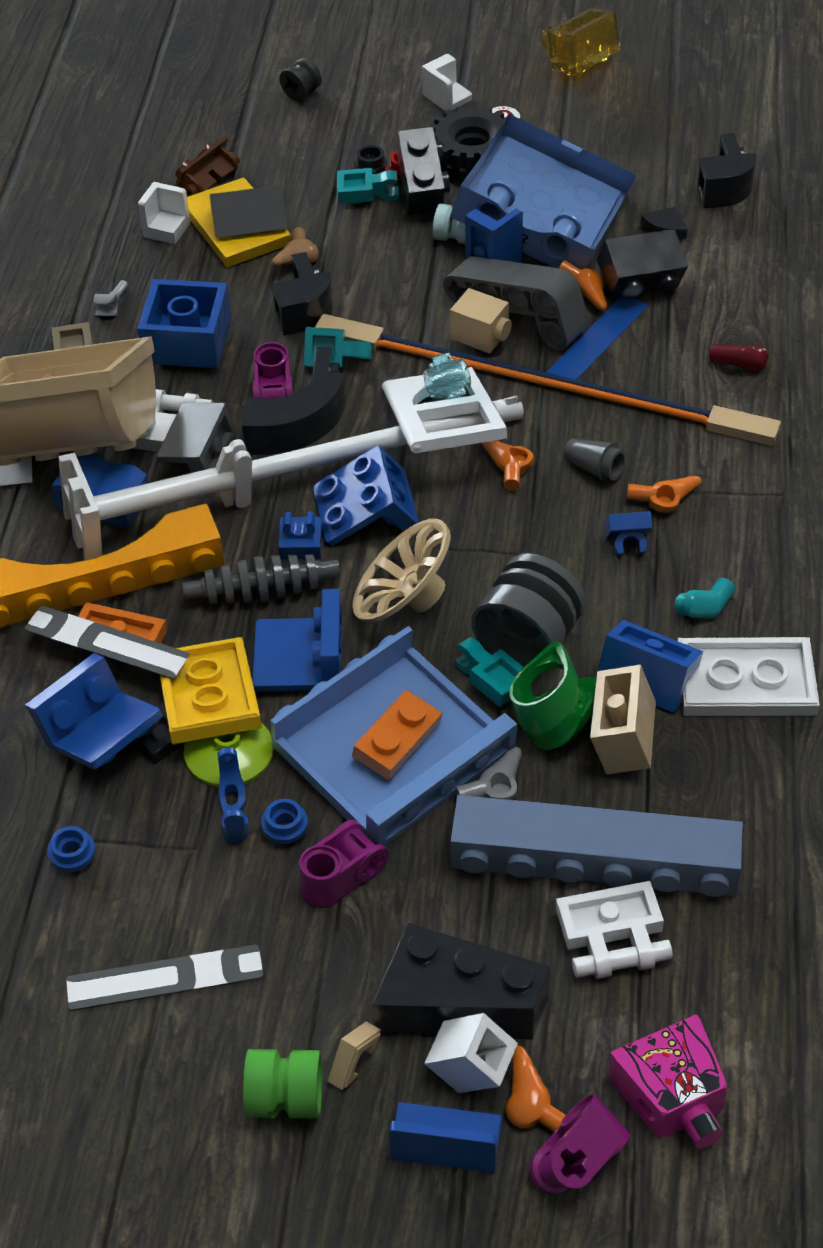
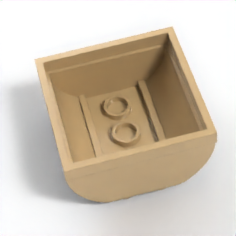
[0,336,156,466]

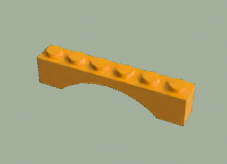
[0,503,224,628]

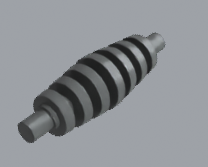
[182,554,340,604]

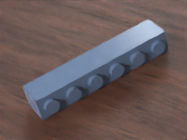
[451,795,743,897]

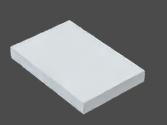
[678,637,820,716]

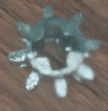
[423,352,471,400]

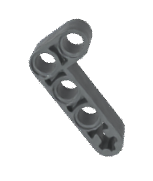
[443,256,589,351]

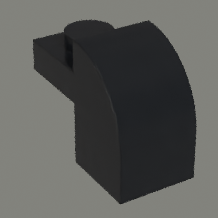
[697,133,756,208]
[272,252,333,336]

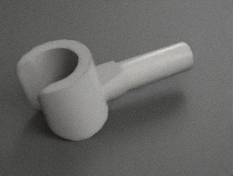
[93,280,128,316]

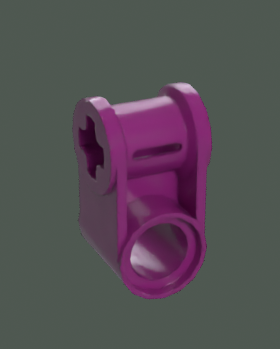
[253,342,294,399]
[299,820,389,908]
[529,1093,631,1194]

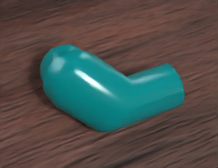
[675,578,735,619]

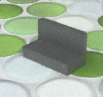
[210,185,287,238]
[157,403,237,473]

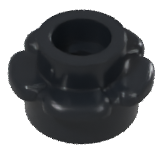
[354,145,388,174]

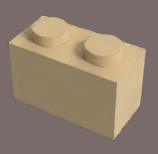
[590,665,656,774]

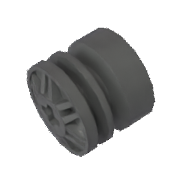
[471,554,586,667]

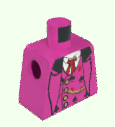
[608,1014,727,1149]

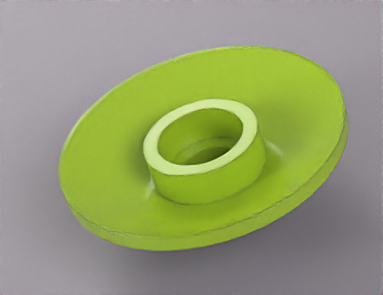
[184,723,274,788]

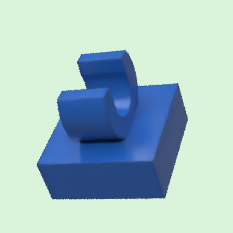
[604,511,652,557]
[278,512,322,559]

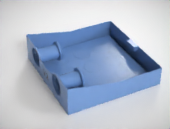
[450,114,637,270]

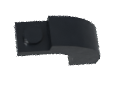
[242,346,346,455]

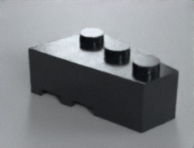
[372,923,550,1039]

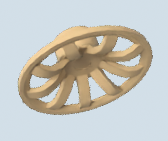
[352,519,451,623]

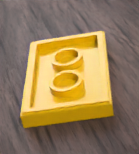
[187,177,291,268]
[160,637,262,744]

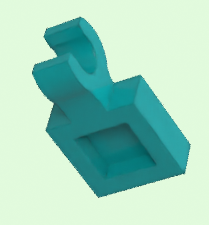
[337,168,399,204]
[304,327,372,369]
[454,637,524,707]

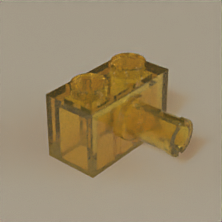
[541,8,620,76]

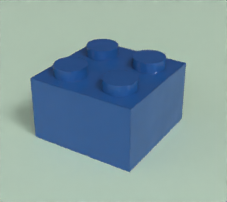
[137,279,231,368]

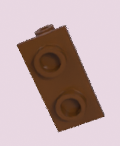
[175,136,240,197]

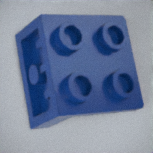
[313,445,419,546]
[252,589,342,692]
[25,653,162,769]

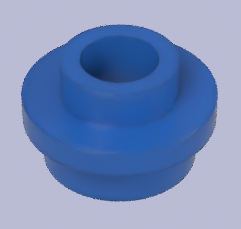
[261,799,308,844]
[47,826,96,872]

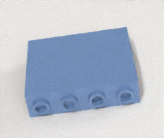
[270,626,517,846]

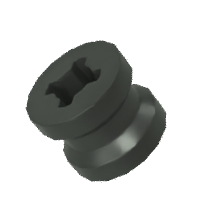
[279,58,322,101]

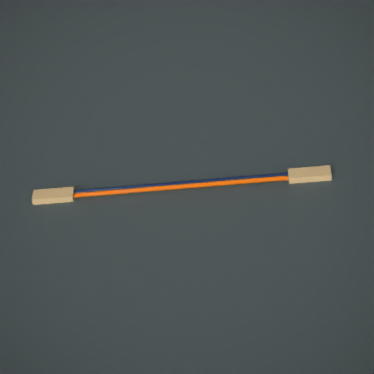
[315,314,781,446]

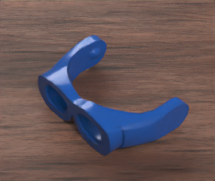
[217,748,249,843]

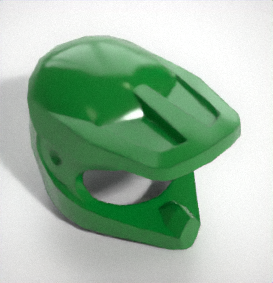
[509,641,597,750]

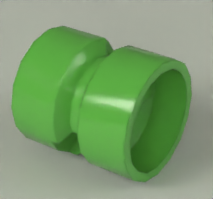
[243,1049,323,1119]

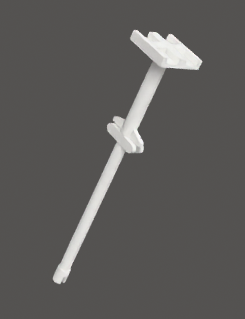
[58,396,524,561]

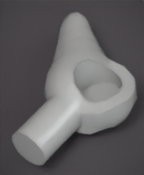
[455,747,522,800]

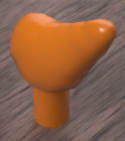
[559,260,607,311]
[482,440,534,491]
[627,476,702,513]
[505,1045,566,1132]

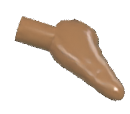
[272,227,319,267]

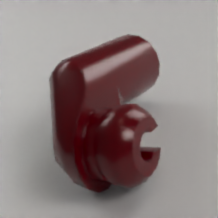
[709,344,769,373]

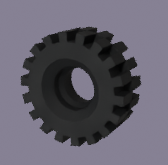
[430,105,506,185]

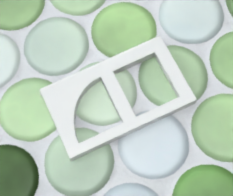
[382,367,507,453]

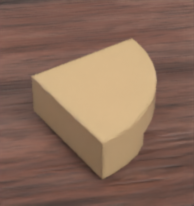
[327,1021,381,1090]

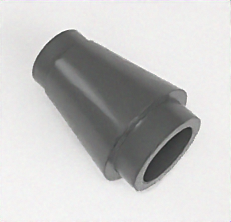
[564,438,627,482]

